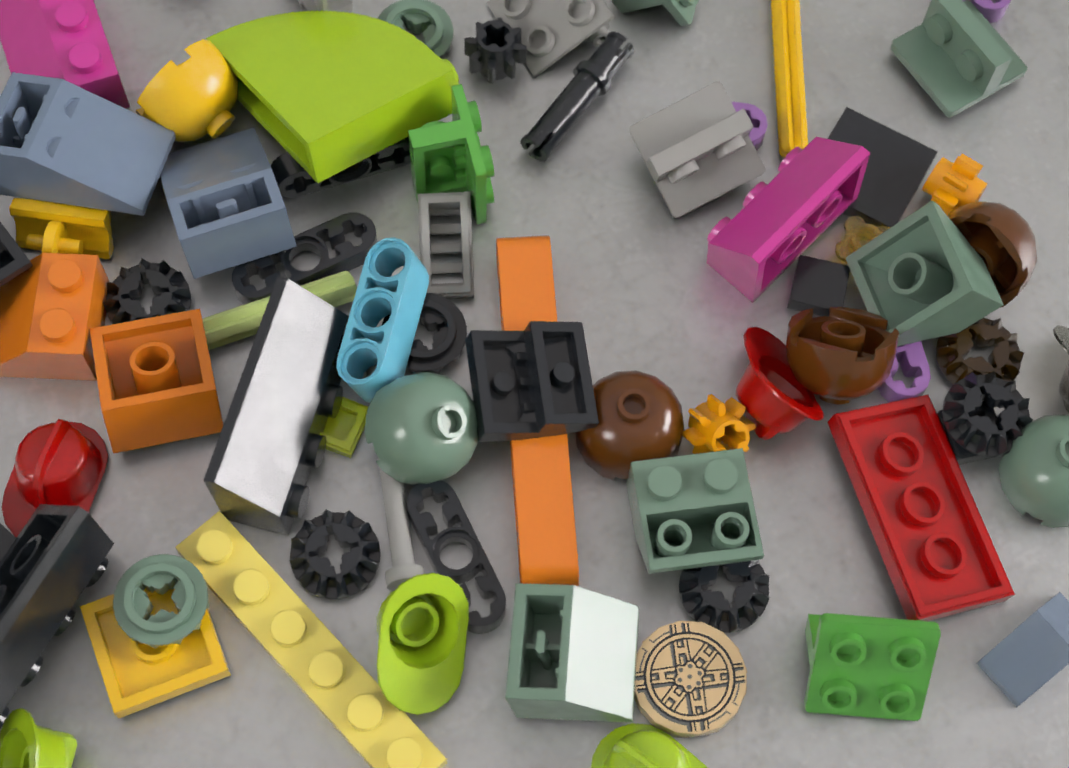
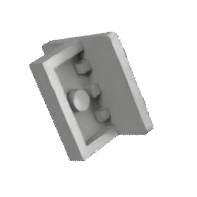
[629,81,765,218]

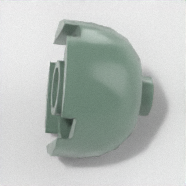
[365,372,479,485]
[998,414,1069,528]

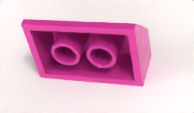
[0,0,130,109]
[707,137,870,303]

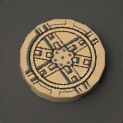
[634,620,747,738]

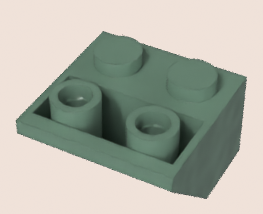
[626,448,764,574]
[505,583,639,723]

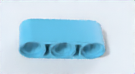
[336,237,429,403]

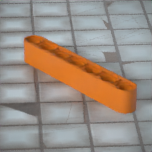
[496,235,579,586]

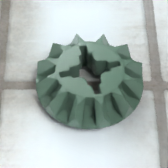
[377,0,454,57]
[113,554,210,649]

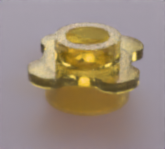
[835,216,889,266]

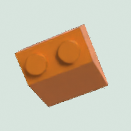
[0,253,110,381]
[90,309,223,454]

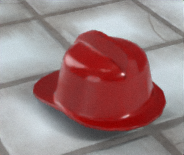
[735,327,824,440]
[1,419,109,538]

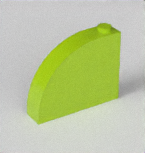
[206,11,459,183]

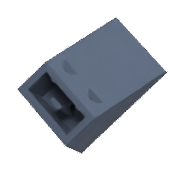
[0,72,176,216]
[160,127,297,279]

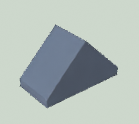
[977,592,1069,707]

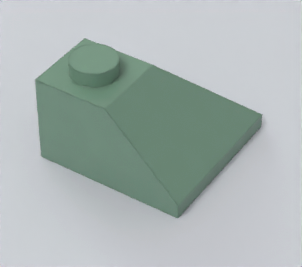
[846,201,1004,346]

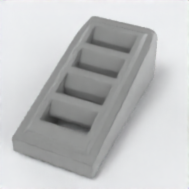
[418,192,474,298]

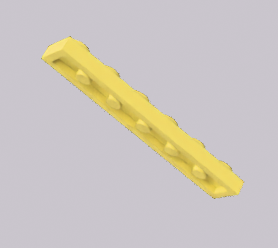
[175,511,447,768]

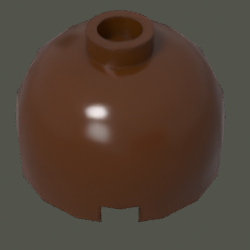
[947,201,1037,307]
[786,307,899,405]
[575,370,685,480]

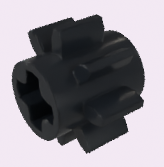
[464,17,527,83]

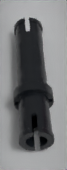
[520,31,634,162]

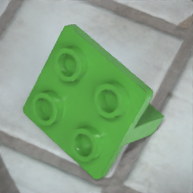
[408,84,494,225]
[804,613,941,721]

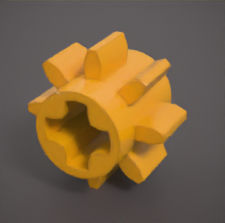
[922,153,988,215]
[682,394,756,454]

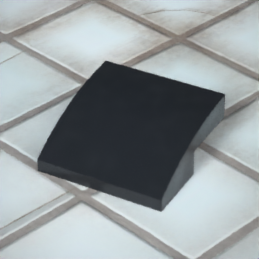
[465,321,599,442]

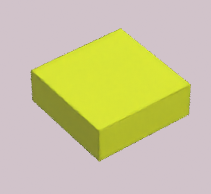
[320,397,368,458]

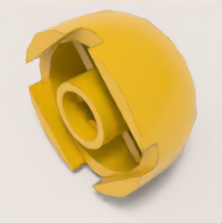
[136,39,238,142]

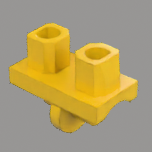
[9,197,114,260]

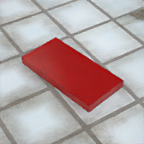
[827,394,1015,621]

